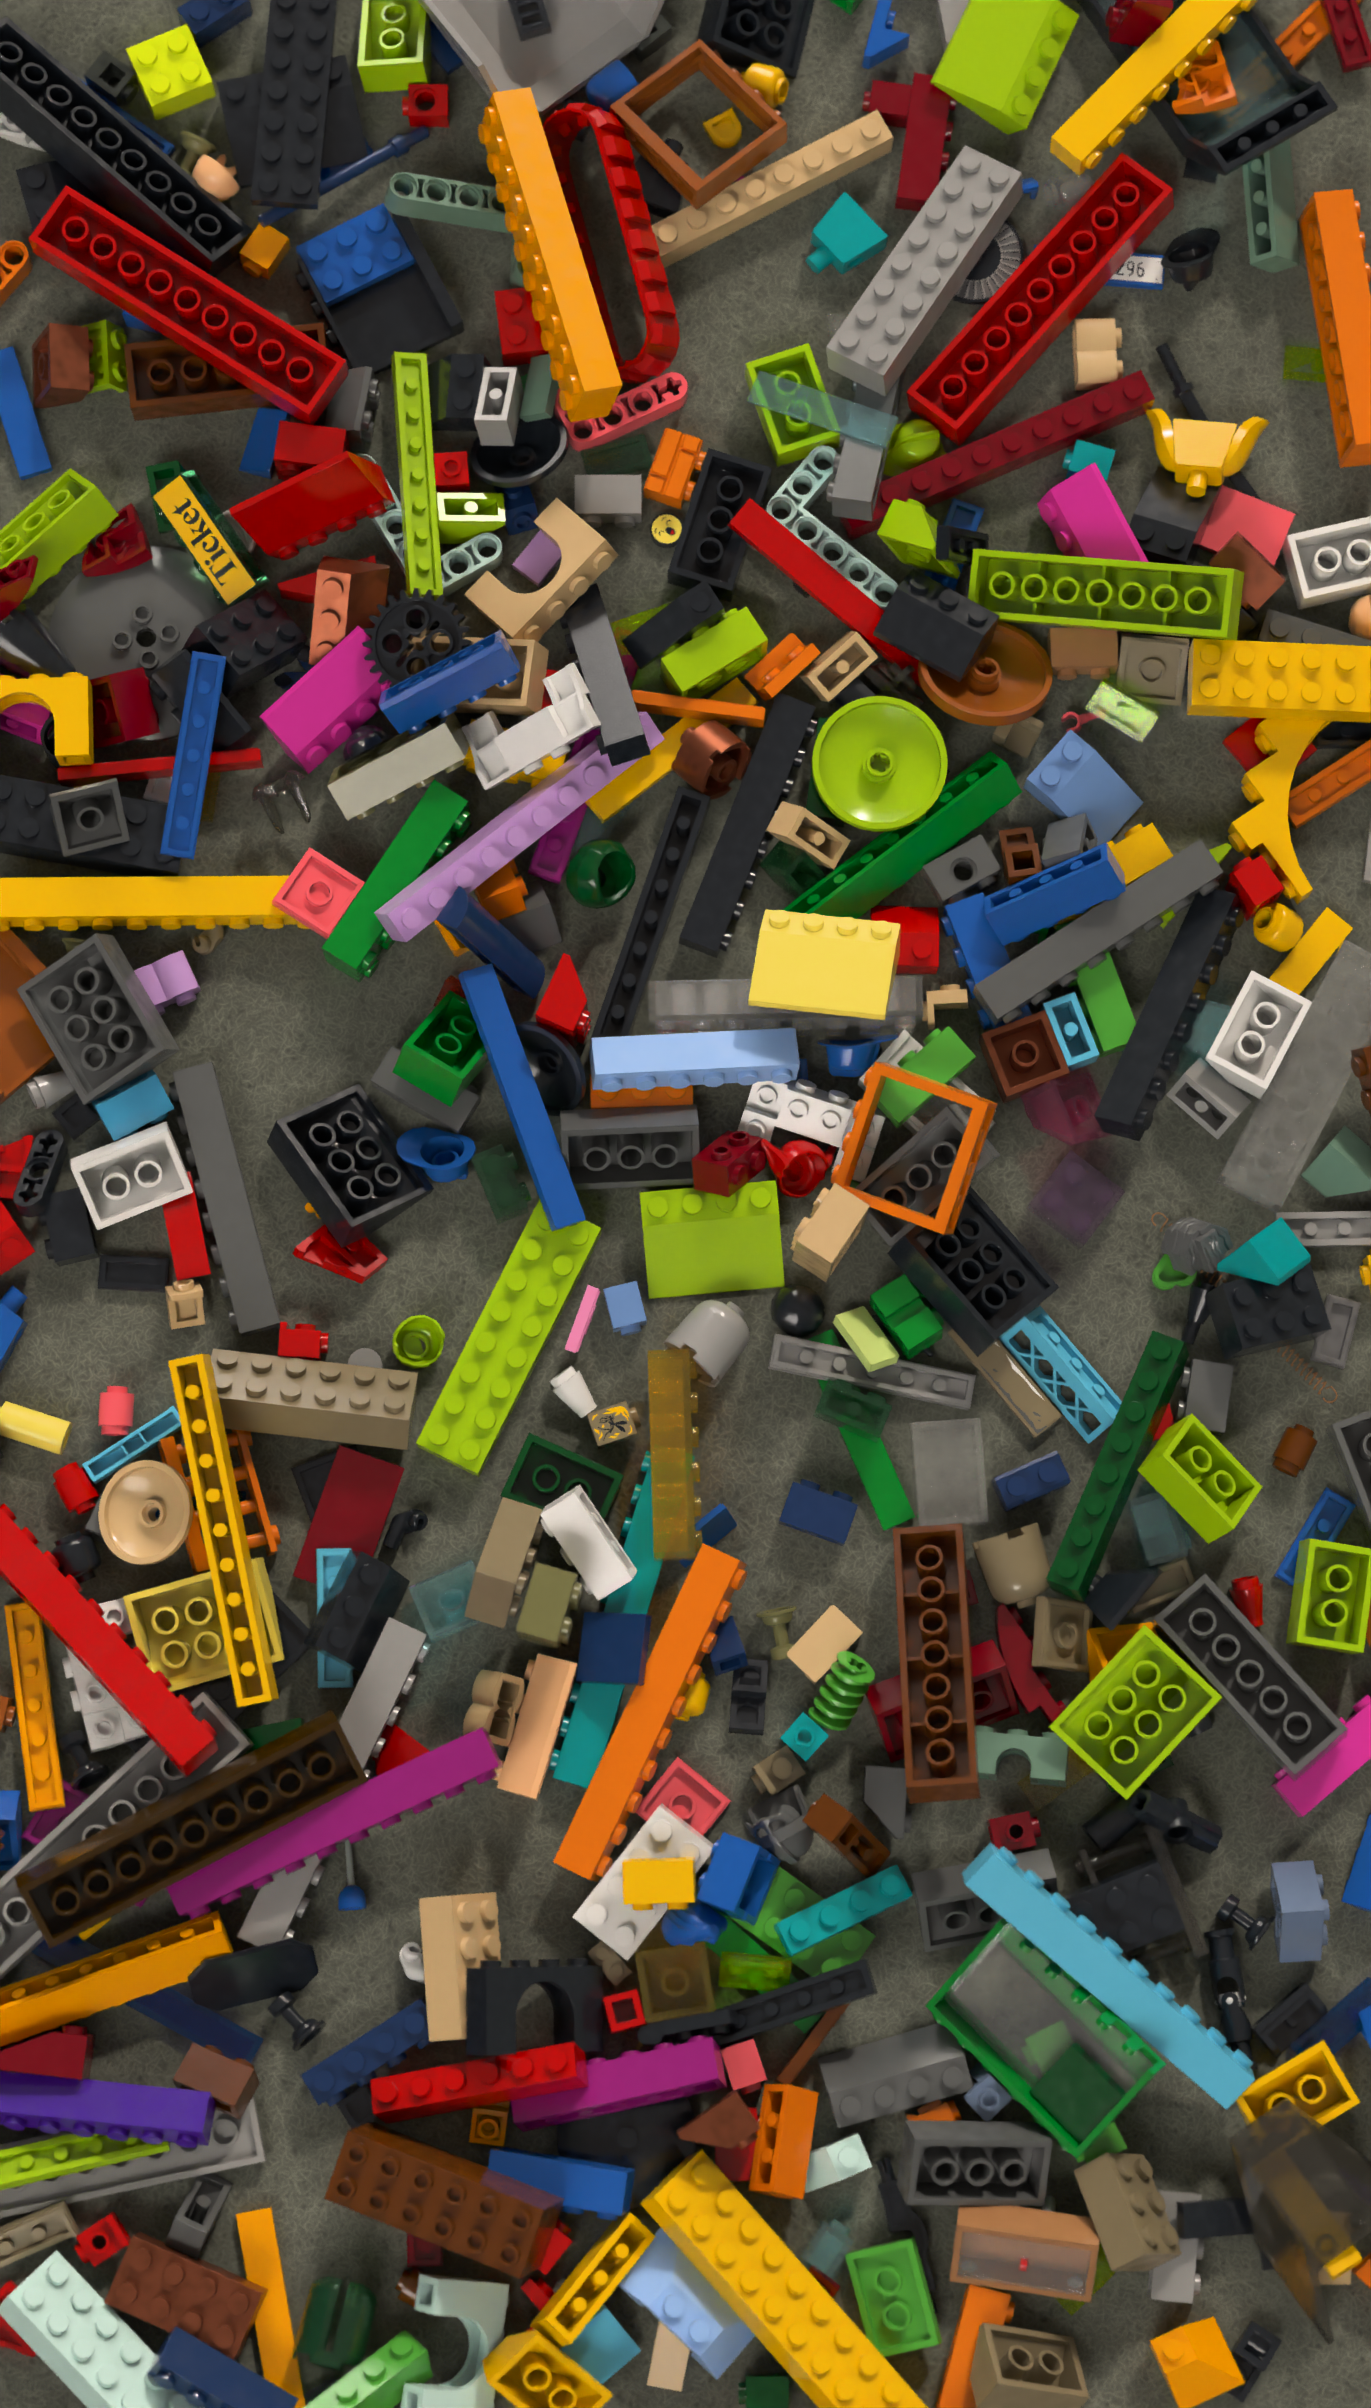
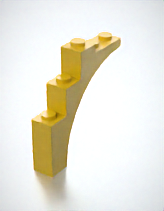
[1228,718,1332,905]

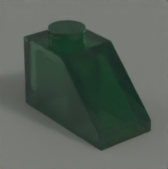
[760,840,826,899]

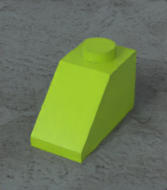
[436,493,506,544]

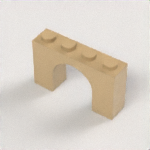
[464,497,619,642]

